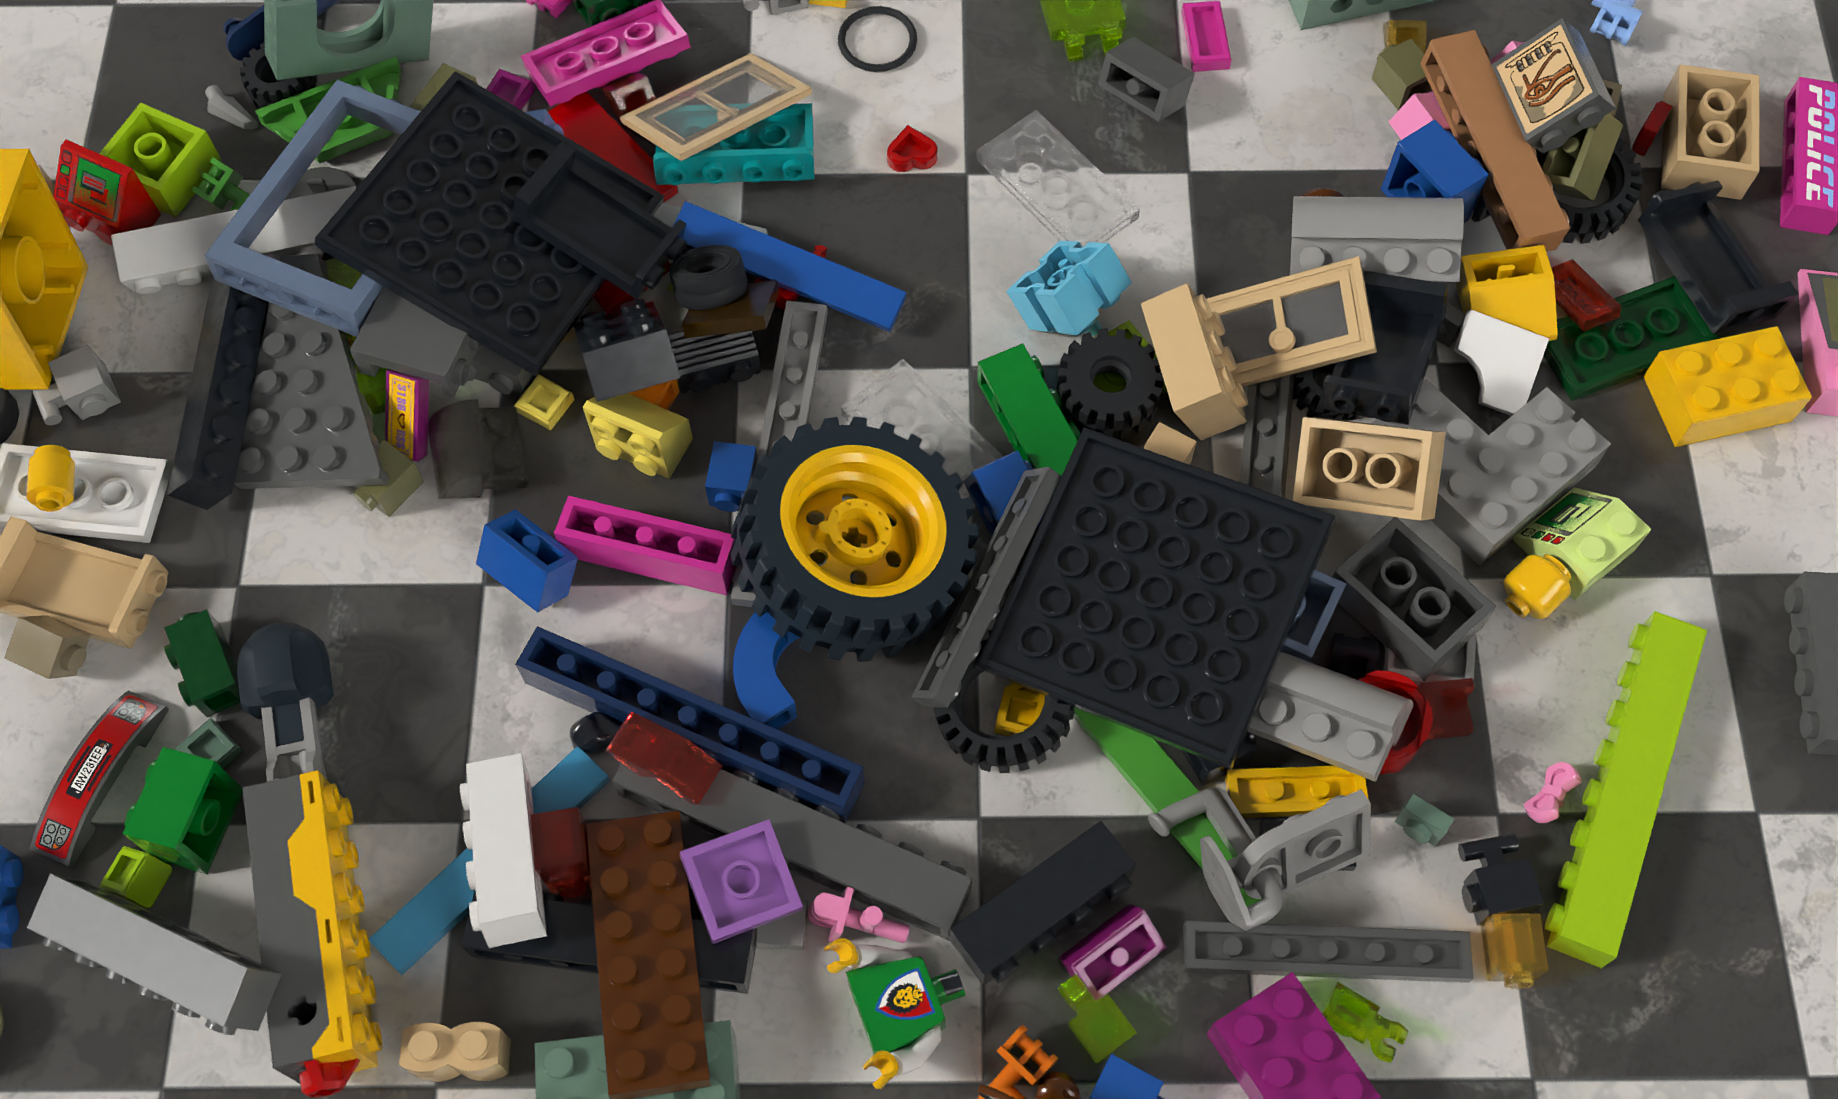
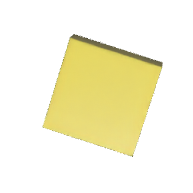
[514,374,575,431]

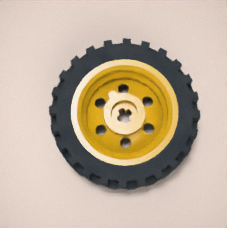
[731,417,979,662]

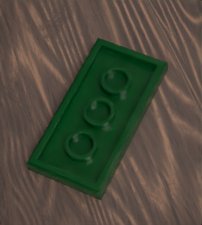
[1543,276,1719,401]

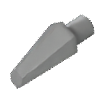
[205,85,258,130]

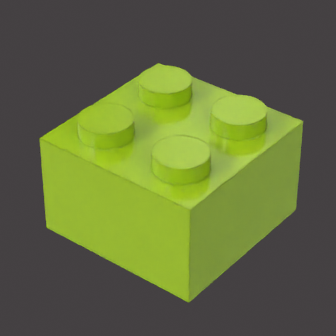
[99,102,222,218]

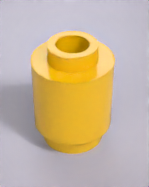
[26,445,75,512]

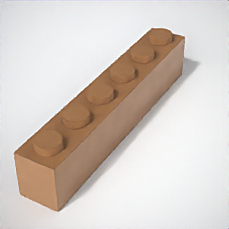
[1420,30,1570,252]

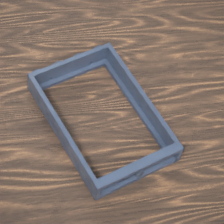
[204,80,421,337]

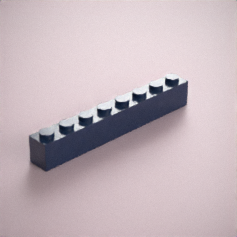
[515,626,865,823]

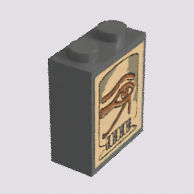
[1491,18,1616,154]

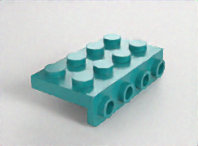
[653,103,815,185]

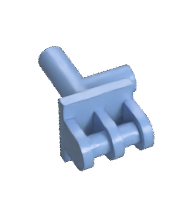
[1590,0,1643,46]

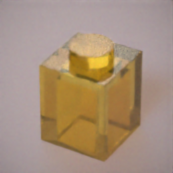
[1481,914,1548,989]

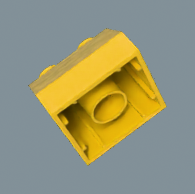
[0,149,89,390]

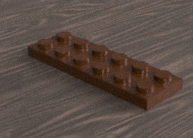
[586,810,711,1099]

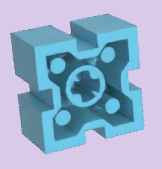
[1006,240,1132,336]

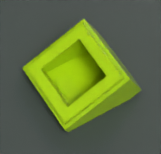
[100,846,172,908]

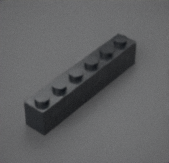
[167,279,268,510]
[462,890,756,994]

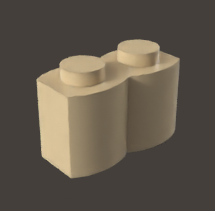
[399,1022,511,1082]

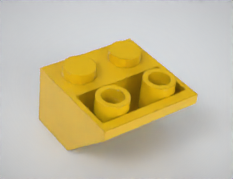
[1456,245,1558,341]

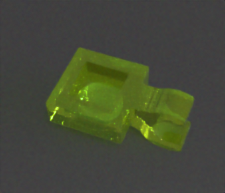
[1058,974,1137,1064]
[1322,982,1409,1063]

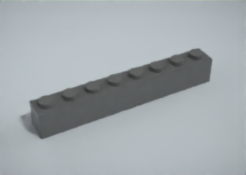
[612,733,972,941]

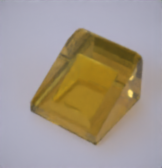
[1383,20,1427,54]

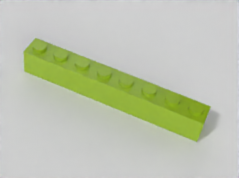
[1545,611,1707,968]

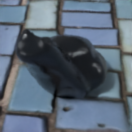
[569,712,644,754]

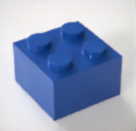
[1381,119,1489,223]

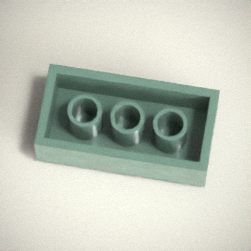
[535,1020,740,1099]

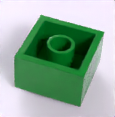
[123,747,243,874]

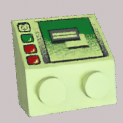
[1513,488,1651,600]

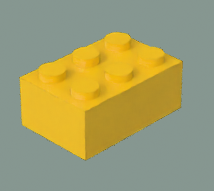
[1643,326,1812,447]

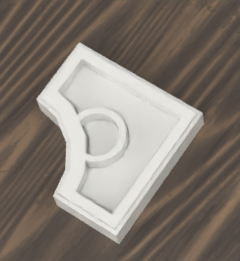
[1453,310,1549,416]

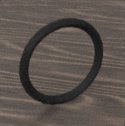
[838,6,918,72]

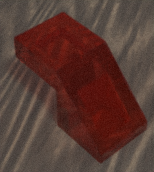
[605,712,722,805]

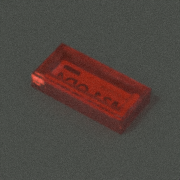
[1551,259,1621,331]

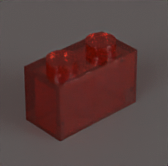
[530,807,591,898]

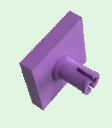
[680,819,803,944]

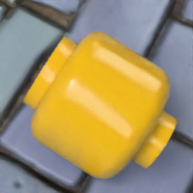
[1503,554,1571,619]

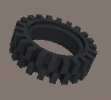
[1535,137,1643,244]
[933,630,1075,773]

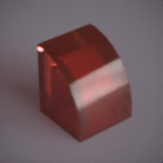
[602,72,656,128]

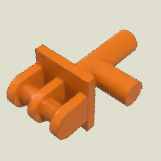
[977,1024,1059,1099]

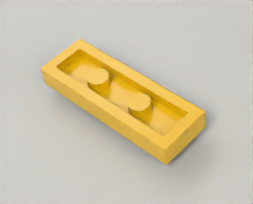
[1225,766,1368,818]

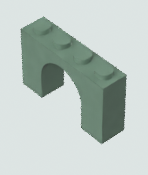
[264,0,433,80]

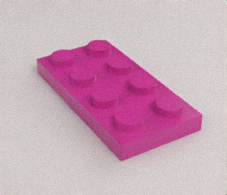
[521,0,691,106]

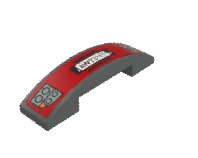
[29,690,169,869]

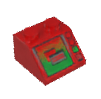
[53,139,161,246]

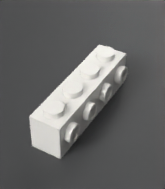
[460,753,547,948]

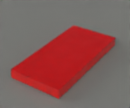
[548,92,679,203]

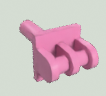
[807,887,910,943]

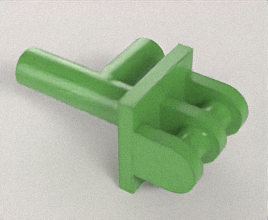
[191,157,250,211]

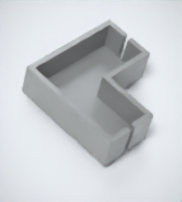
[1371,379,1611,567]

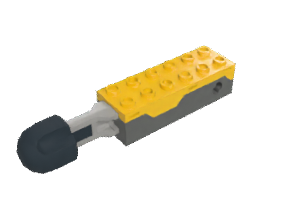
[237,623,383,1098]

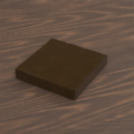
[682,280,780,338]

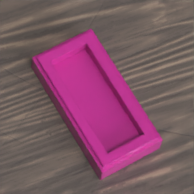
[1181,1,1232,72]

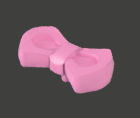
[1524,762,1582,823]

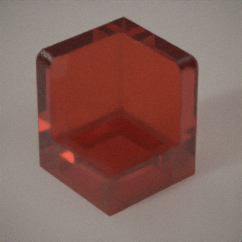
[1417,678,1475,740]

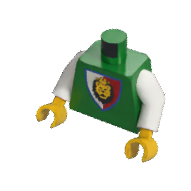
[824,938,966,1089]

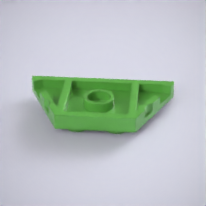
[255,56,402,164]

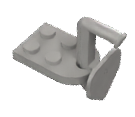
[1148,787,1371,931]

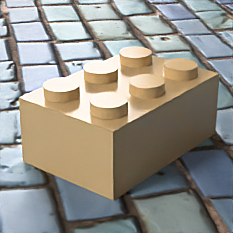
[1661,64,1760,200]
[1141,283,1248,441]
[1293,417,1446,521]

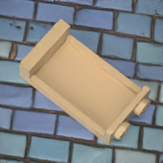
[0,516,169,649]

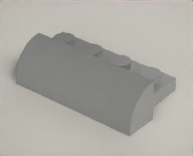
[1290,196,1464,282]
[1247,652,1413,782]

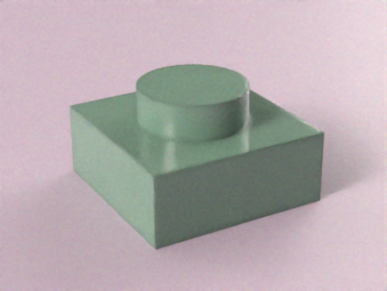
[1395,794,1454,847]

